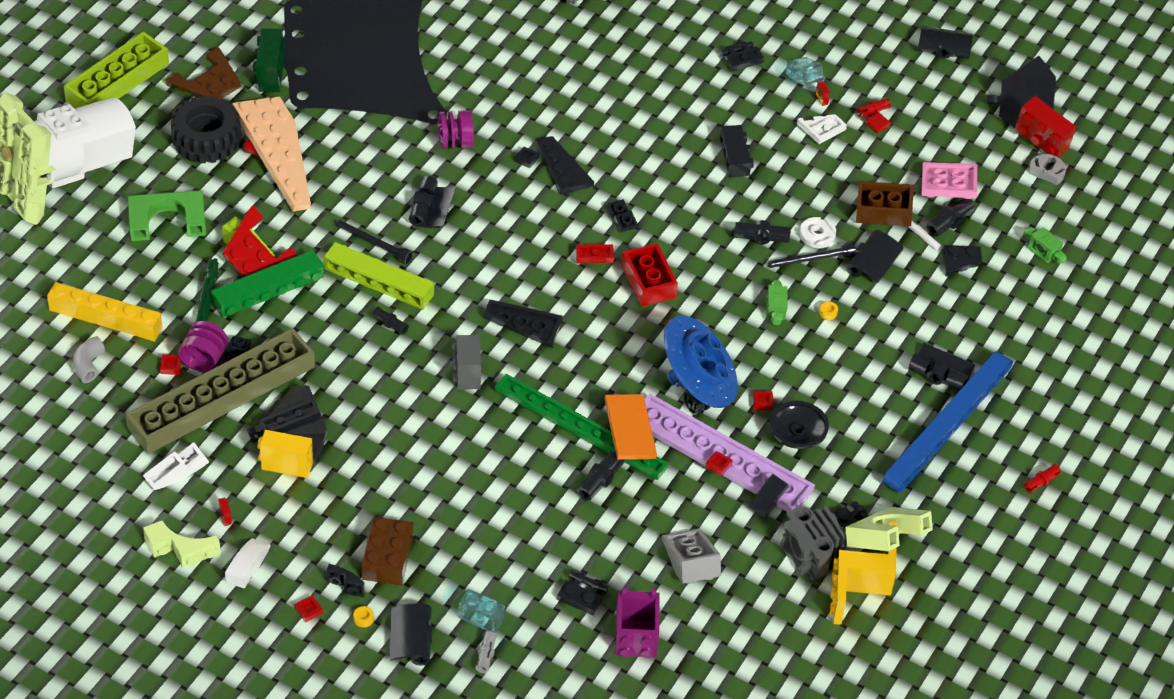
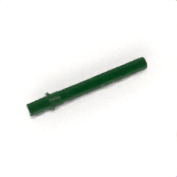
[196,258,219,322]

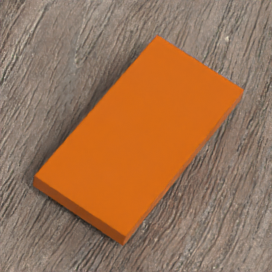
[604,394,657,460]

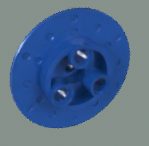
[664,315,738,408]

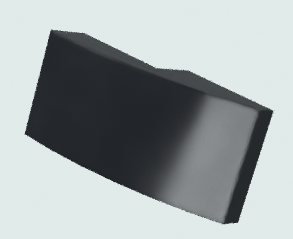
[606,199,638,233]
[221,336,251,365]
[749,473,789,520]
[326,564,365,597]

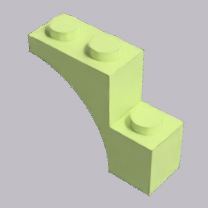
[143,521,220,568]

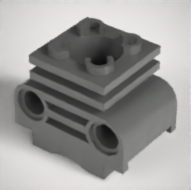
[781,506,846,581]

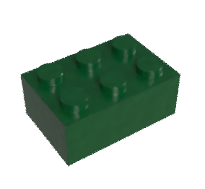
[253,28,285,92]

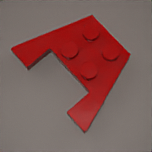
[222,205,298,278]

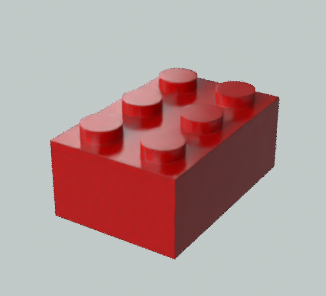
[1015,96,1077,158]
[622,243,678,307]

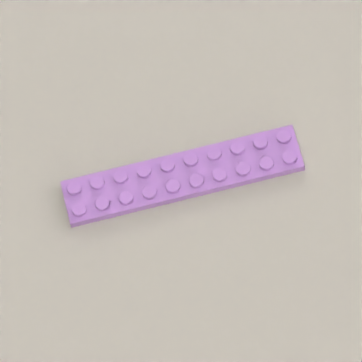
[645,393,815,512]

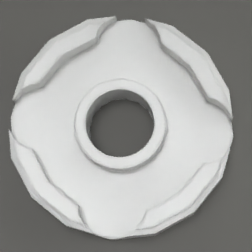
[799,217,836,248]

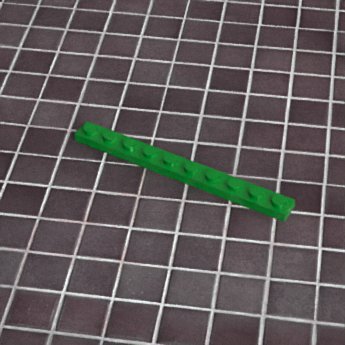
[495,374,669,480]

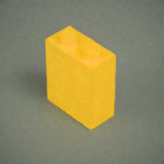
[258,430,313,478]

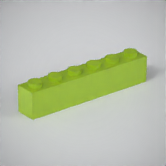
[324,242,434,310]

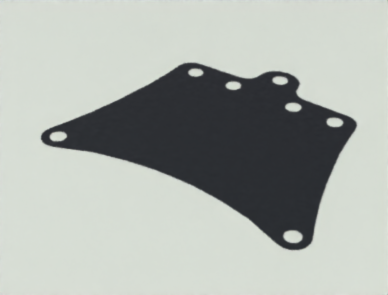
[283,0,447,124]

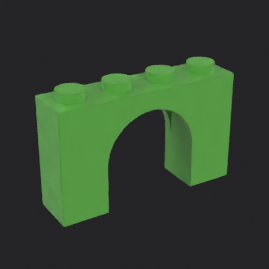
[128,190,206,241]

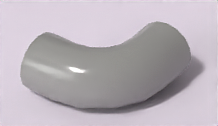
[73,336,105,383]

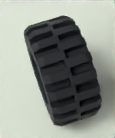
[171,96,241,164]

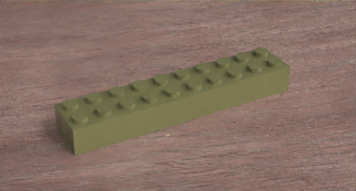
[125,328,315,454]

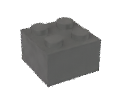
[452,335,481,390]

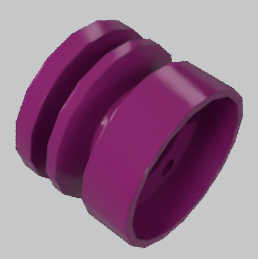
[437,110,474,149]
[178,321,228,373]

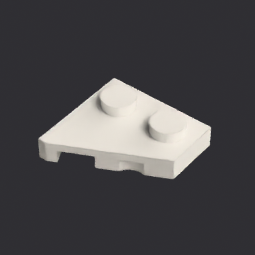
[797,114,847,144]

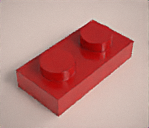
[576,244,614,263]

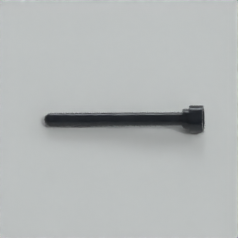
[336,220,413,264]
[768,242,855,268]

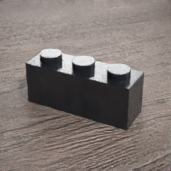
[719,125,754,177]

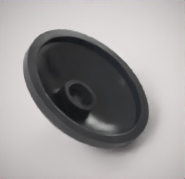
[770,401,829,449]

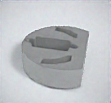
[1029,154,1066,185]

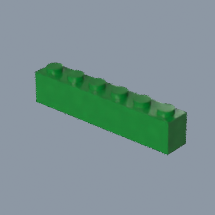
[211,250,324,318]

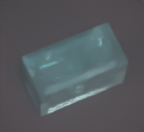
[786,57,824,86]
[458,589,505,633]

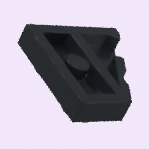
[943,245,982,277]

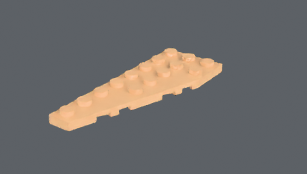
[232,96,311,212]

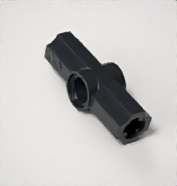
[926,198,975,237]
[734,220,791,245]
[577,451,625,501]

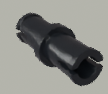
[372,306,409,335]

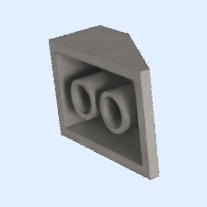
[662,528,721,584]

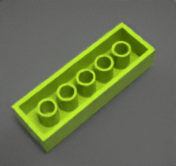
[64,32,169,108]

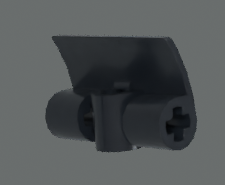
[917,26,973,59]
[408,176,456,228]
[846,230,904,283]
[908,343,975,391]
[390,603,432,666]

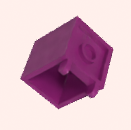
[615,586,660,658]

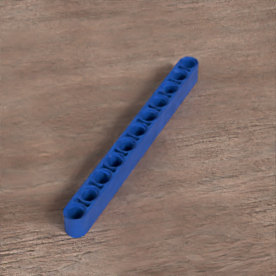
[882,351,1013,493]

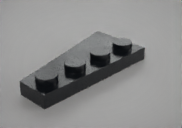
[535,136,594,195]
[484,299,563,348]

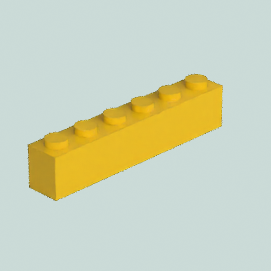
[47,282,163,342]

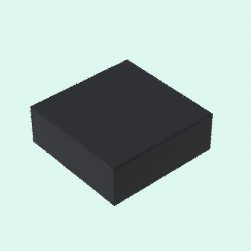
[514,146,539,169]

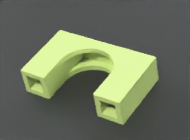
[845,507,932,551]

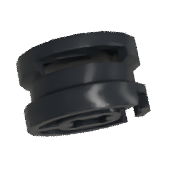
[683,389,711,415]

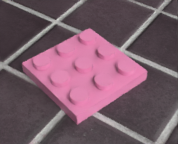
[922,162,977,199]

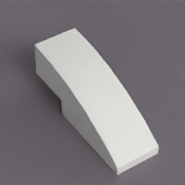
[143,442,209,490]
[225,539,271,589]

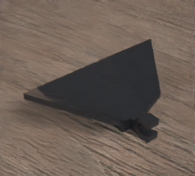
[987,56,1056,143]
[247,385,328,462]

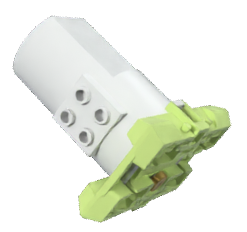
[0,92,136,225]

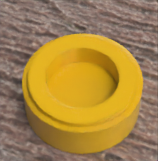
[819,301,838,320]
[353,606,374,627]

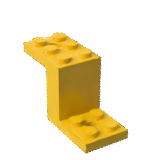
[830,522,897,624]

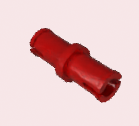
[856,97,891,119]
[1023,464,1062,494]

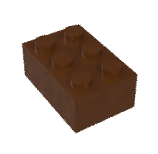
[856,181,914,226]
[362,517,414,586]

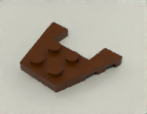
[165,47,241,100]

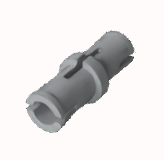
[476,631,497,673]

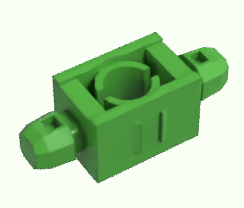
[1024,227,1067,264]
[766,280,788,325]

